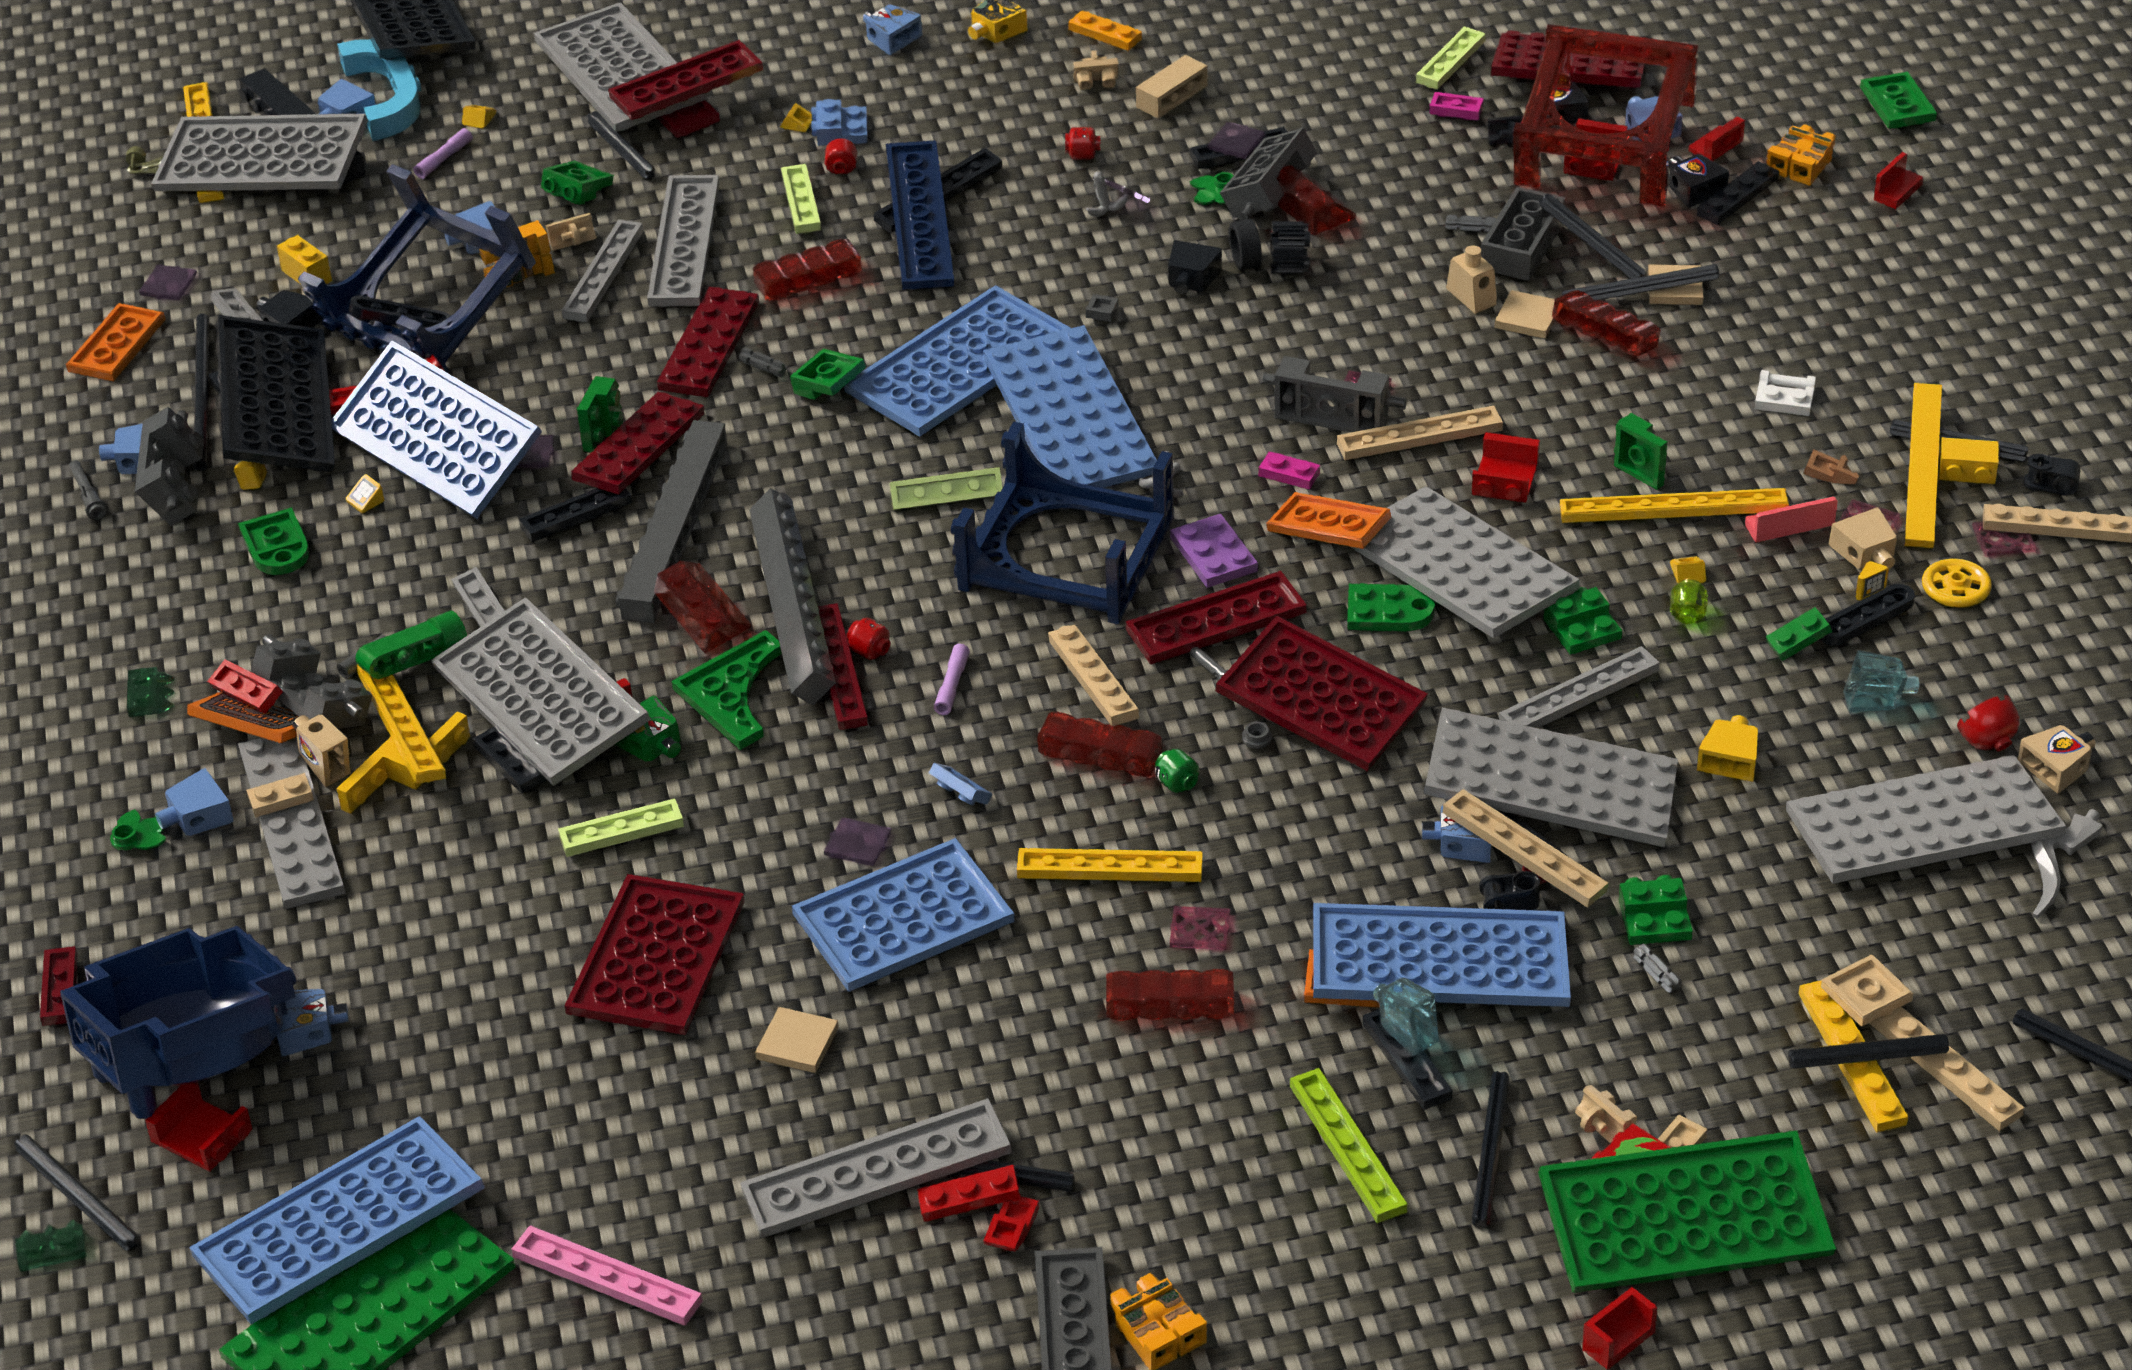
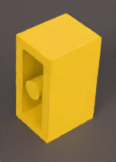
[277,235,332,284]
[1938,437,1999,484]

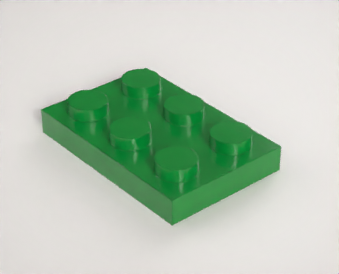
[1860,71,1937,129]

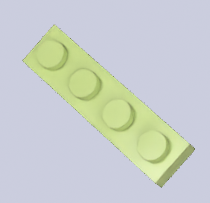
[1416,27,1486,90]
[781,164,821,234]
[889,467,1003,511]
[558,798,684,857]

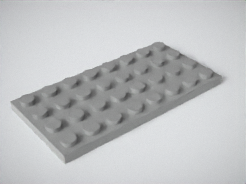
[534,2,705,132]
[151,113,368,191]
[1349,486,1580,638]
[431,597,651,786]
[1423,707,1678,847]
[1786,755,2066,884]

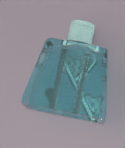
[1843,651,1919,712]
[1373,978,1439,1056]

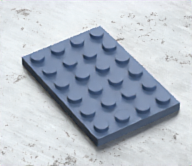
[792,838,1015,992]

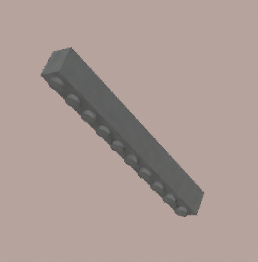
[616,420,727,623]
[749,488,836,705]

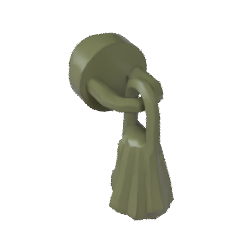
[125,146,163,174]

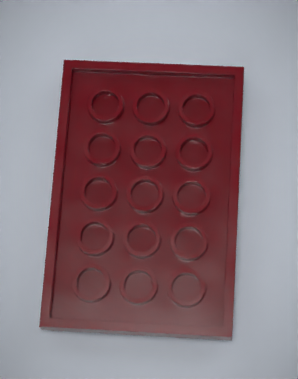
[1491,31,1649,88]
[1215,616,1428,771]
[564,874,745,1035]

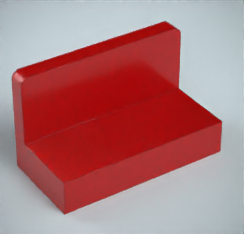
[1688,116,1745,161]
[1874,152,1923,209]

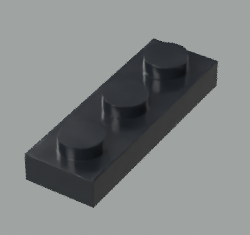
[472,727,546,794]

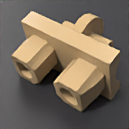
[1073,50,1118,90]
[546,213,597,251]
[1575,1085,1637,1144]

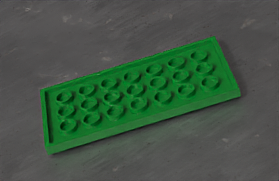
[1538,1130,1836,1293]
[219,1209,516,1370]

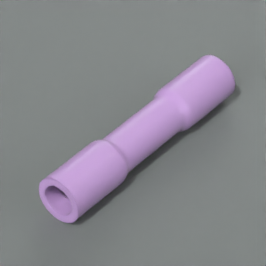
[414,128,473,179]
[934,644,970,715]

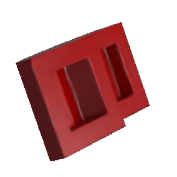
[983,1197,1040,1252]

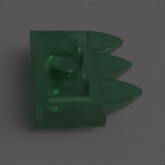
[127,667,175,717]
[15,1219,87,1272]

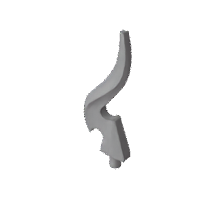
[2031,809,2102,919]

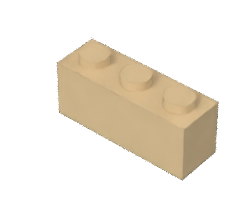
[1136,55,1208,118]

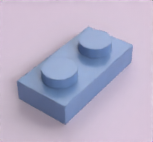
[929,763,993,805]

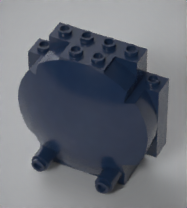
[60,926,296,1119]

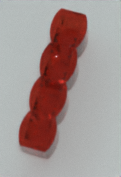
[753,239,862,300]
[1551,290,1661,356]
[1037,712,1162,777]
[1106,969,1234,1021]

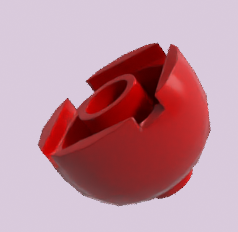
[1957,695,2020,752]

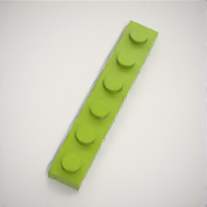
[1290,1068,1407,1223]

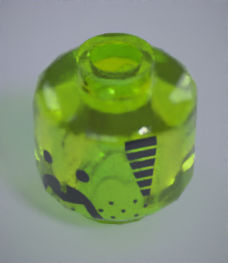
[1669,579,1708,624]

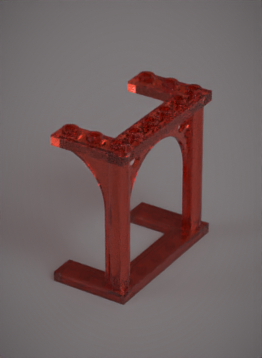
[1514,24,1698,207]

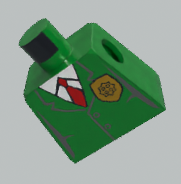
[615,695,681,761]

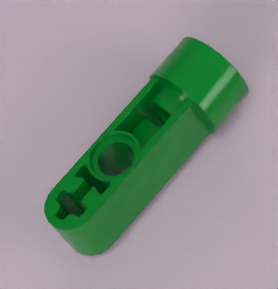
[355,610,467,679]

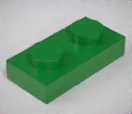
[1765,607,1832,661]

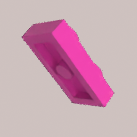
[1429,92,1484,120]
[1258,451,1320,490]

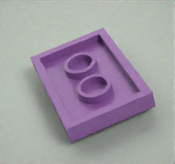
[1170,514,1258,588]

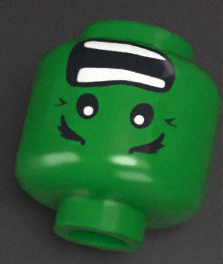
[1155,749,1199,793]

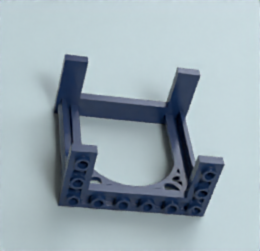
[298,164,536,373]
[951,421,1174,624]

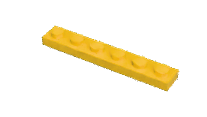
[1017,848,1203,882]
[1799,980,1908,1133]

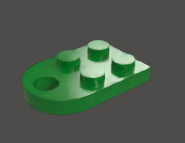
[238,508,309,575]
[1347,583,1435,631]

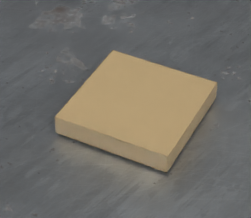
[1648,265,1703,305]
[1495,290,1562,339]
[1821,954,1913,1027]
[755,1007,839,1073]

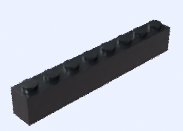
[239,68,366,185]

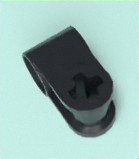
[2023,454,2080,496]
[1479,871,1540,910]

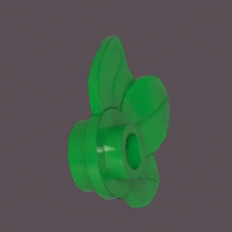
[1190,172,1234,205]
[110,809,166,850]

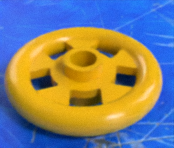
[1922,559,1992,608]

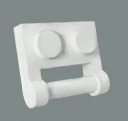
[1755,370,1816,416]

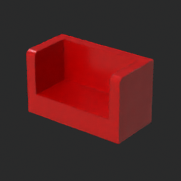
[1582,1287,1657,1370]

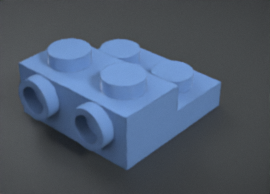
[811,99,868,146]

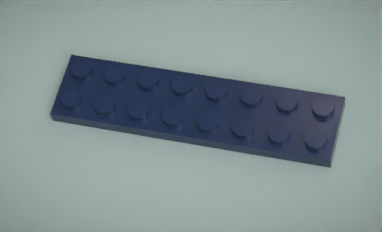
[886,140,954,290]

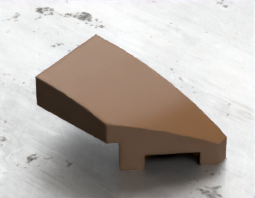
[1803,449,1859,484]

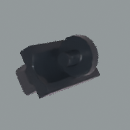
[1487,115,1534,145]

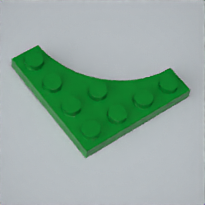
[671,630,782,750]

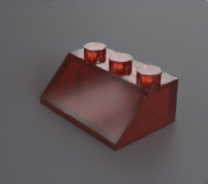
[1276,165,1356,236]
[654,561,751,653]

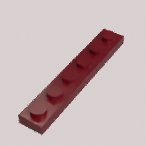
[817,603,868,730]

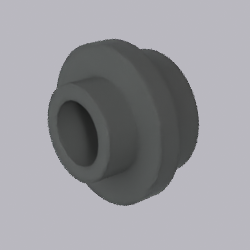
[1242,721,1272,749]

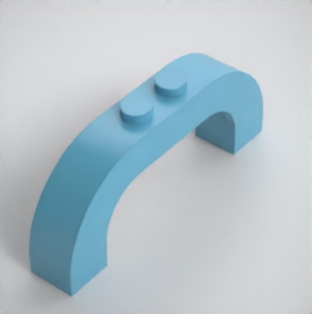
[337,39,421,141]

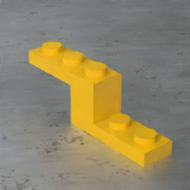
[336,711,471,814]

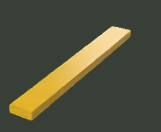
[183,82,224,203]
[1905,383,1942,548]
[1560,488,1789,523]
[357,665,446,784]

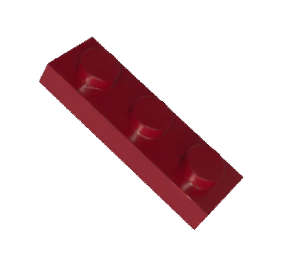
[40,946,78,1026]

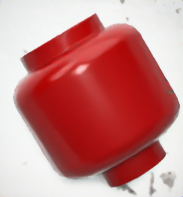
[1065,127,1101,160]
[824,138,857,174]
[846,617,891,660]

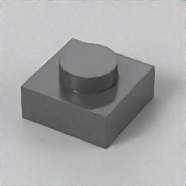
[1085,294,1119,322]

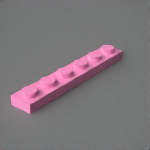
[512,1226,703,1326]

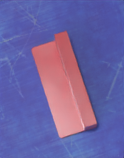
[1745,497,1838,543]

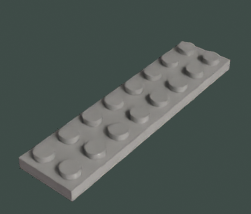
[647,175,720,307]
[238,737,345,909]
[740,1098,1012,1238]

